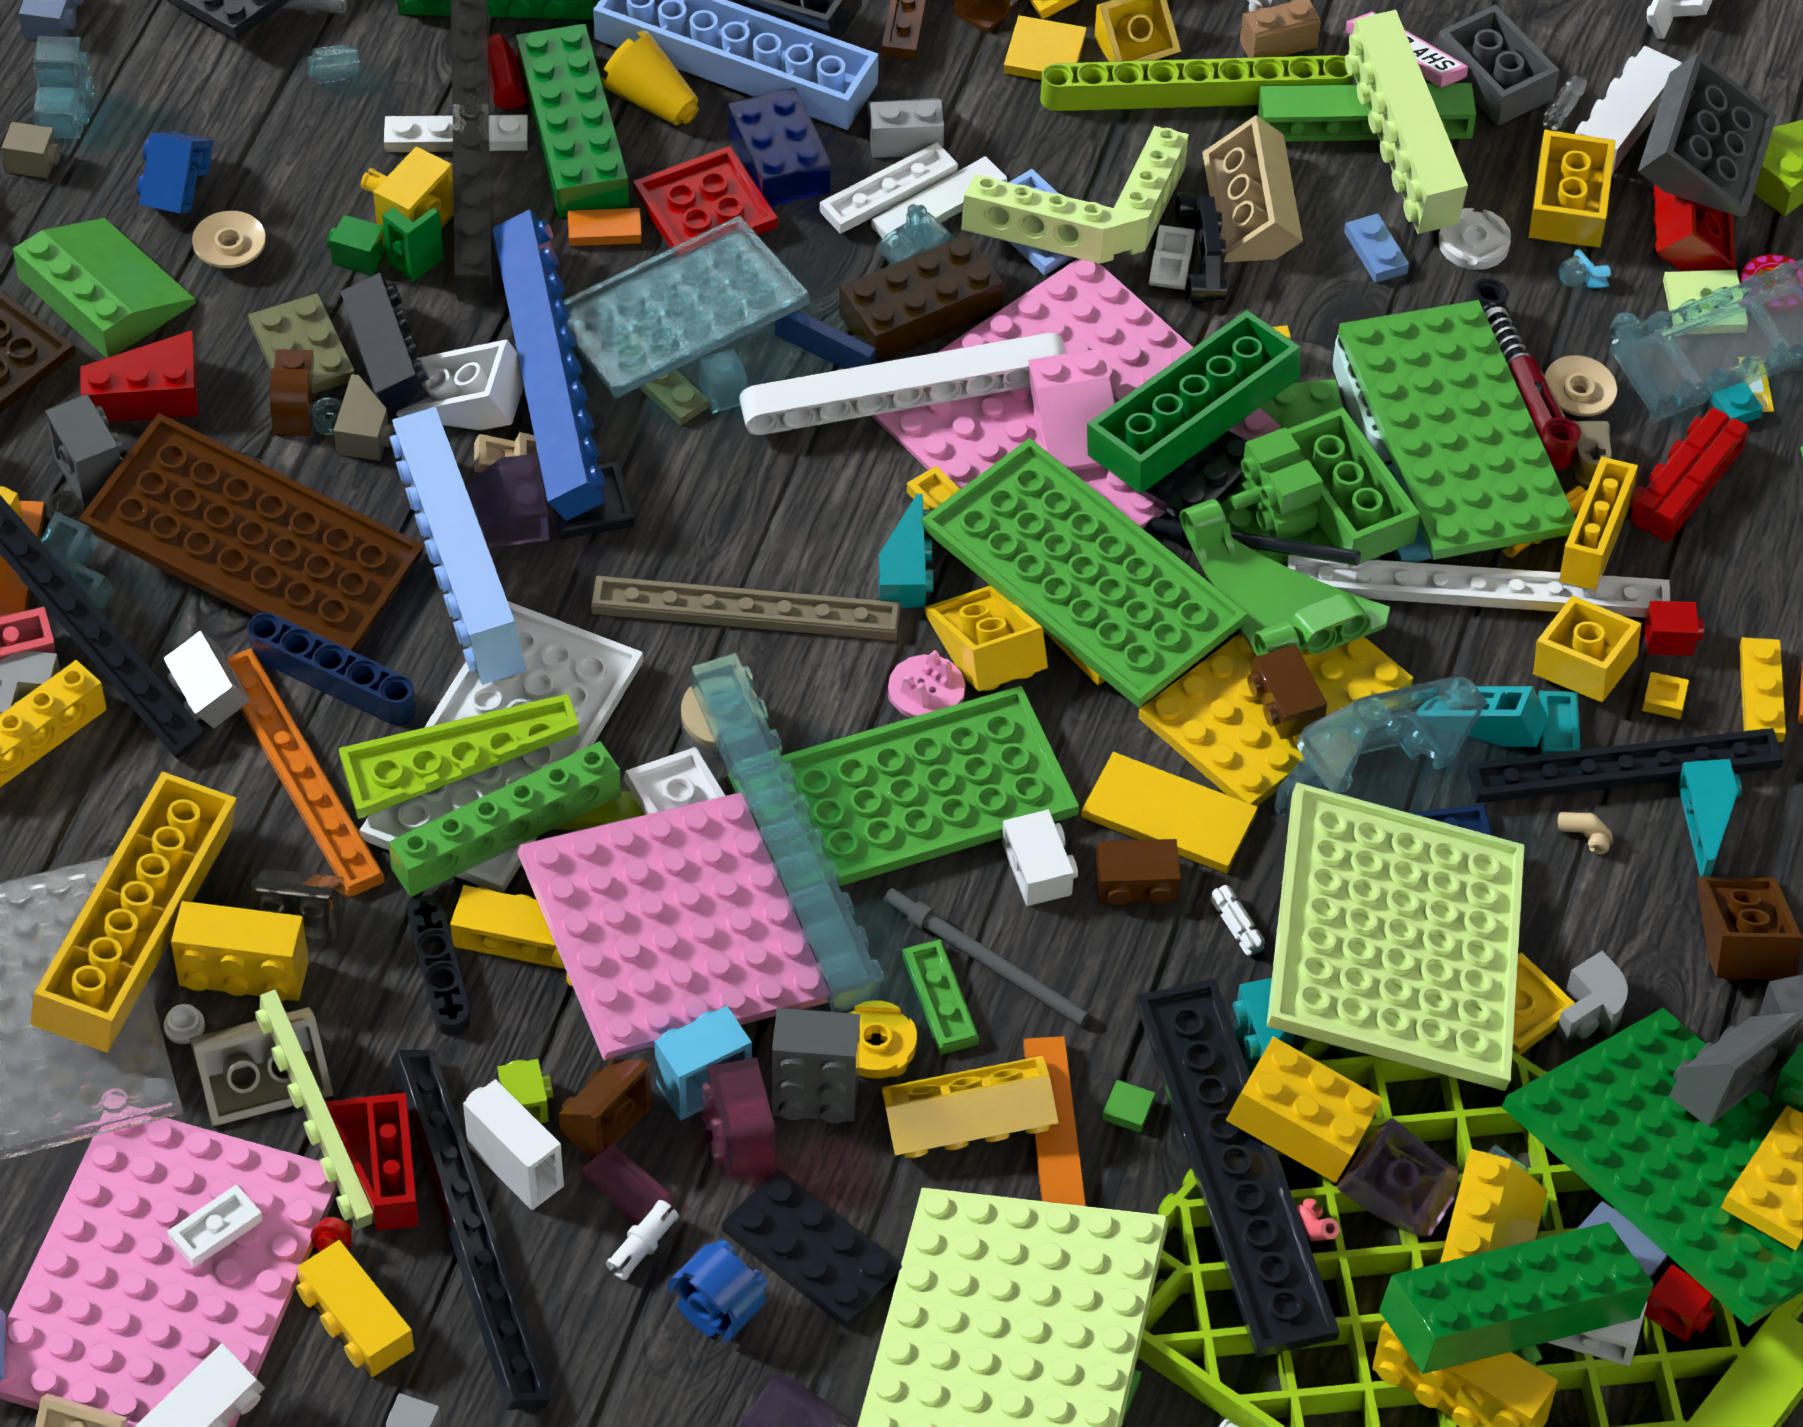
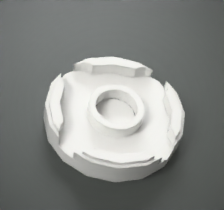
[1438,208,1511,270]

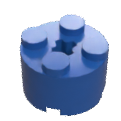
[668,1239,769,1342]

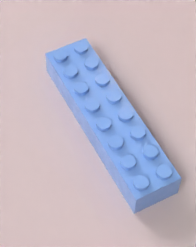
[593,0,878,130]
[389,407,527,685]

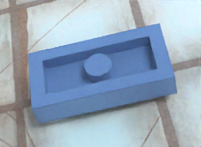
[1344,213,1409,283]

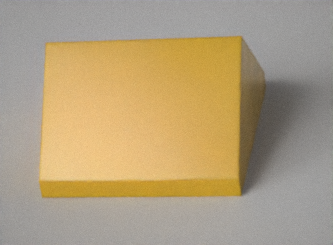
[1094,0,1181,62]

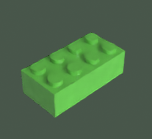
[1287,407,1420,568]

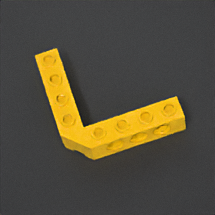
[0,660,107,787]

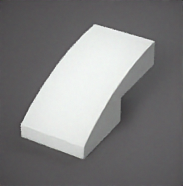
[1149,225,1195,290]

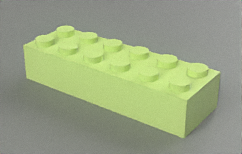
[1345,10,1468,234]

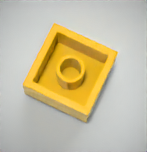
[1533,595,1642,703]

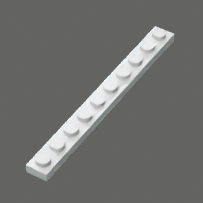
[1287,555,1670,618]

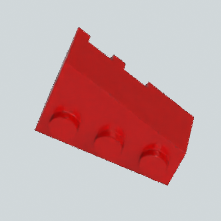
[325,1093,419,1231]

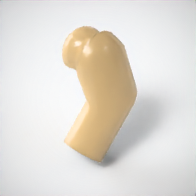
[1558,812,1613,854]

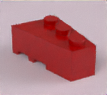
[80,330,199,423]

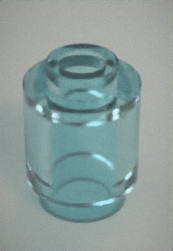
[306,44,360,84]

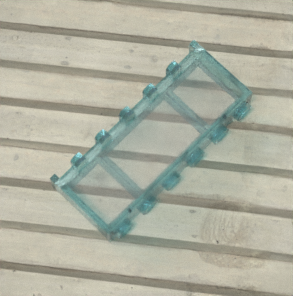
[1608,259,1803,423]

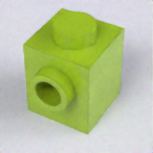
[497,1059,553,1123]

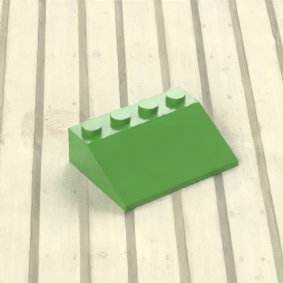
[13,218,196,358]

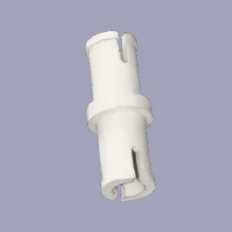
[606,1200,679,1280]

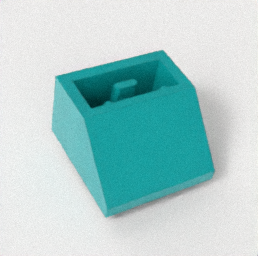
[1232,978,1295,1076]

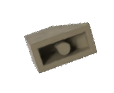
[334,374,393,461]

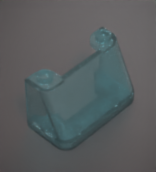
[1297,677,1487,793]

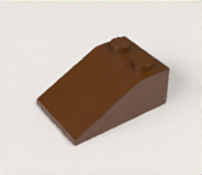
[1697,876,1803,982]

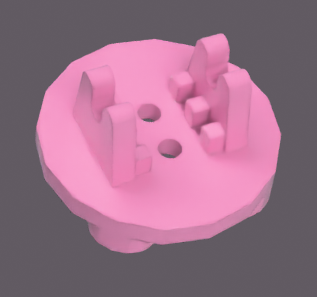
[888,650,965,718]

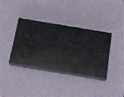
[722,1168,902,1330]

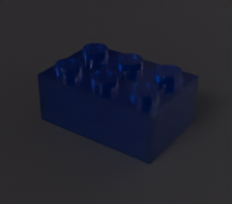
[728,87,831,207]

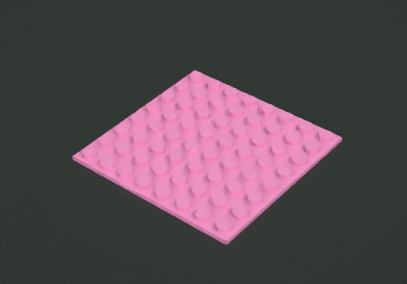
[871,259,1282,529]

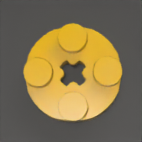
[850,1000,917,1079]

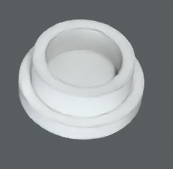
[163,1004,205,1044]

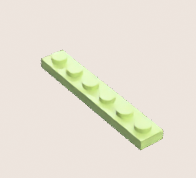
[255,989,373,1230]

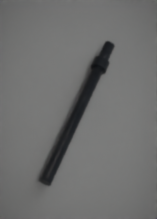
[1143,517,1361,566]

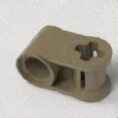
[1572,421,1612,489]

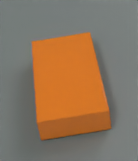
[568,208,642,246]

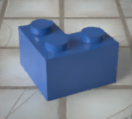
[137,132,214,213]

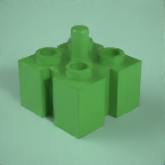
[1231,427,1323,539]

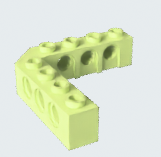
[961,126,1189,264]

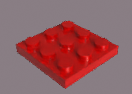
[633,146,778,264]

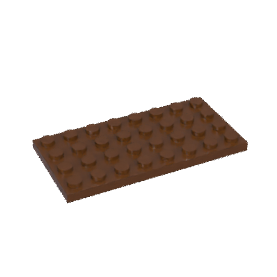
[79,413,424,652]

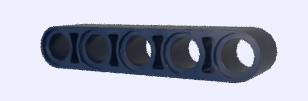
[247,612,416,726]

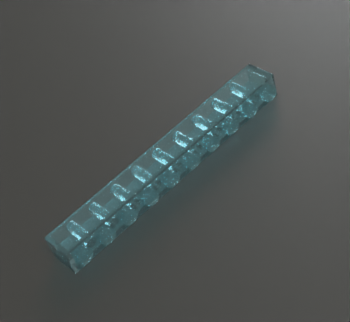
[691,653,884,1012]

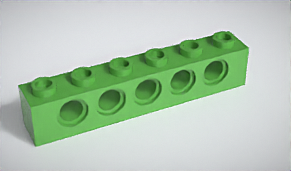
[388,741,621,897]

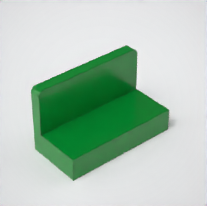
[382,207,444,283]

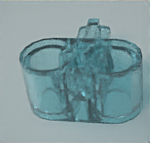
[878,203,955,265]

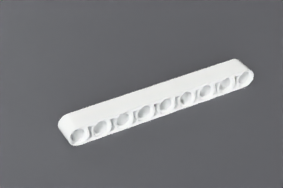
[739,333,1067,435]

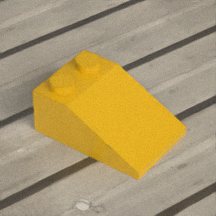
[924,585,1048,691]

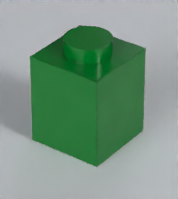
[327,215,386,276]

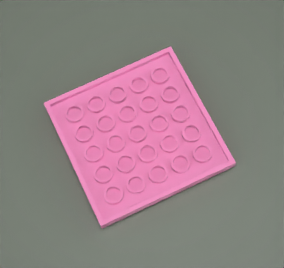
[518,792,831,1060]

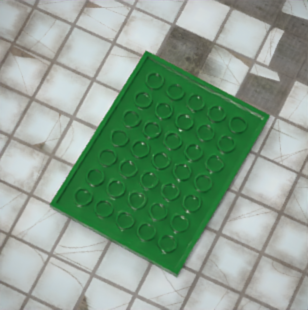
[1502,1008,1803,1326]

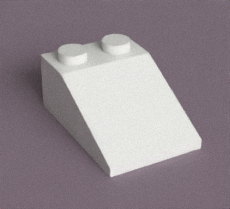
[396,339,524,430]

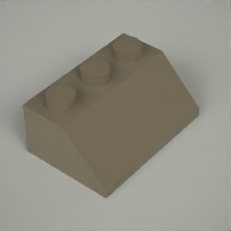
[189,1007,334,1127]

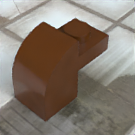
[270,349,315,436]

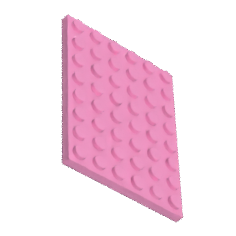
[0,1102,338,1427]

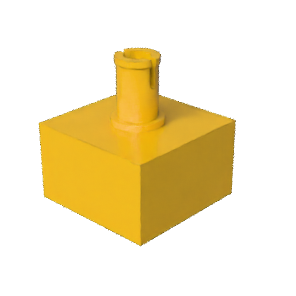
[361,146,456,228]

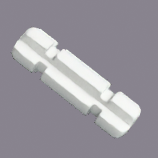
[1211,885,1265,956]

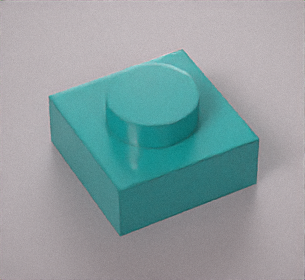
[1711,382,1763,423]

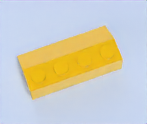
[882,1056,1059,1158]
[1440,1149,1548,1263]

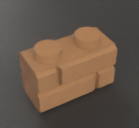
[1240,0,1321,58]

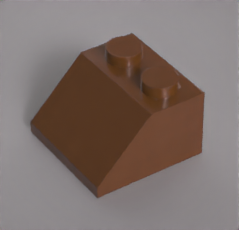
[559,1059,652,1162]

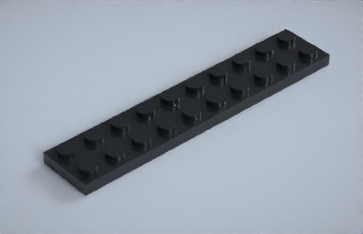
[1136,978,1340,1358]

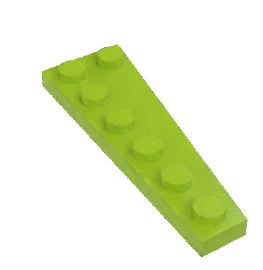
[339,693,579,819]

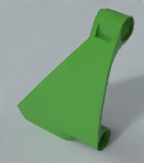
[1180,498,1390,656]

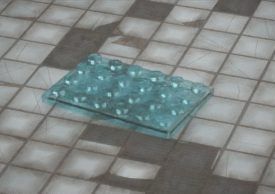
[563,216,811,398]

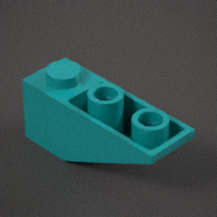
[878,494,933,608]

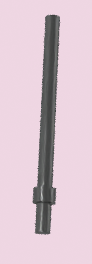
[884,888,1090,1027]

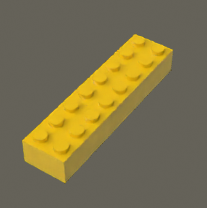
[30,771,237,1053]

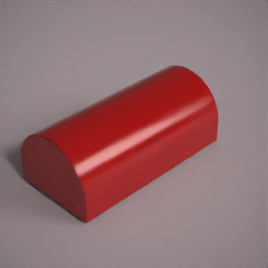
[482,33,527,110]

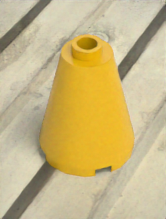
[601,31,699,125]

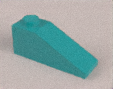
[1416,686,1548,747]
[1678,759,1742,876]

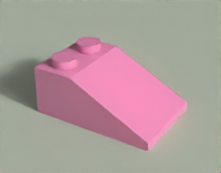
[1029,348,1114,471]

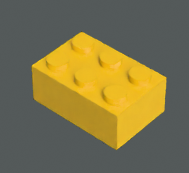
[1528,130,1616,248]
[171,901,309,1001]
[1226,1036,1383,1183]

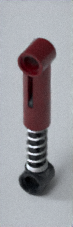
[1469,278,1581,470]

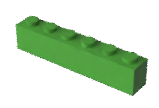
[1257,83,1476,142]

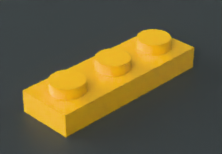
[1739,637,1786,742]

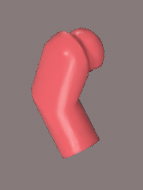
[1296,1198,1339,1242]

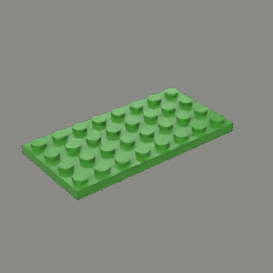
[1338,300,1576,560]
[921,438,1248,708]
[728,686,1079,901]

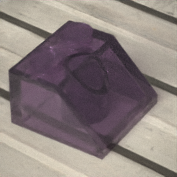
[465,453,549,547]

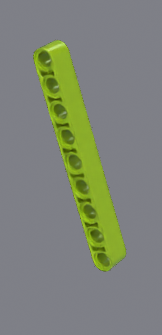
[1040,55,1354,111]

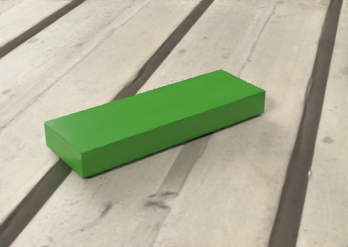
[902,939,979,1055]

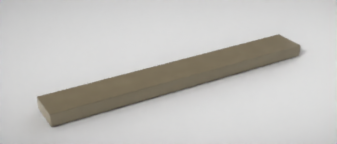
[591,576,901,641]

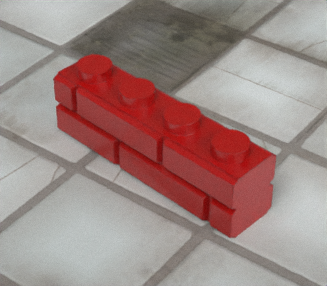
[1629,407,1749,543]

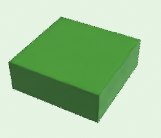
[1102,1080,1155,1133]

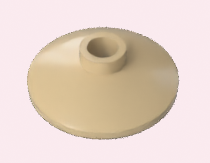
[192,211,266,268]
[1545,355,1617,416]

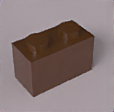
[1247,645,1328,740]
[1095,839,1181,905]

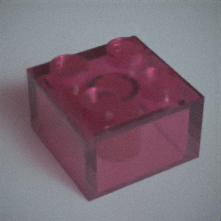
[702,1057,775,1180]

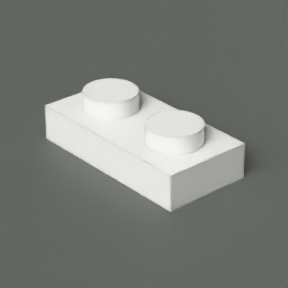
[167,1184,263,1268]

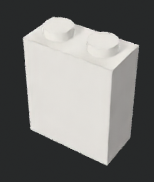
[463,1079,564,1210]

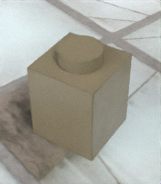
[1,122,61,178]

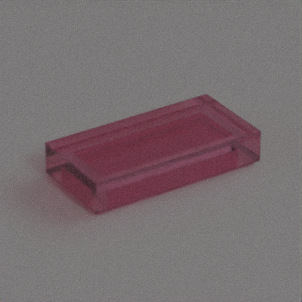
[583,1143,671,1225]

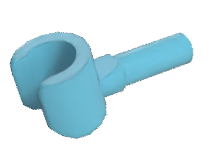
[1574,249,1611,288]

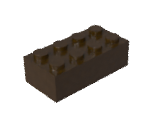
[839,234,1003,364]

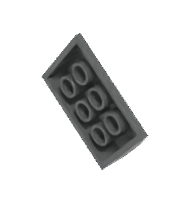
[1638,53,1777,218]

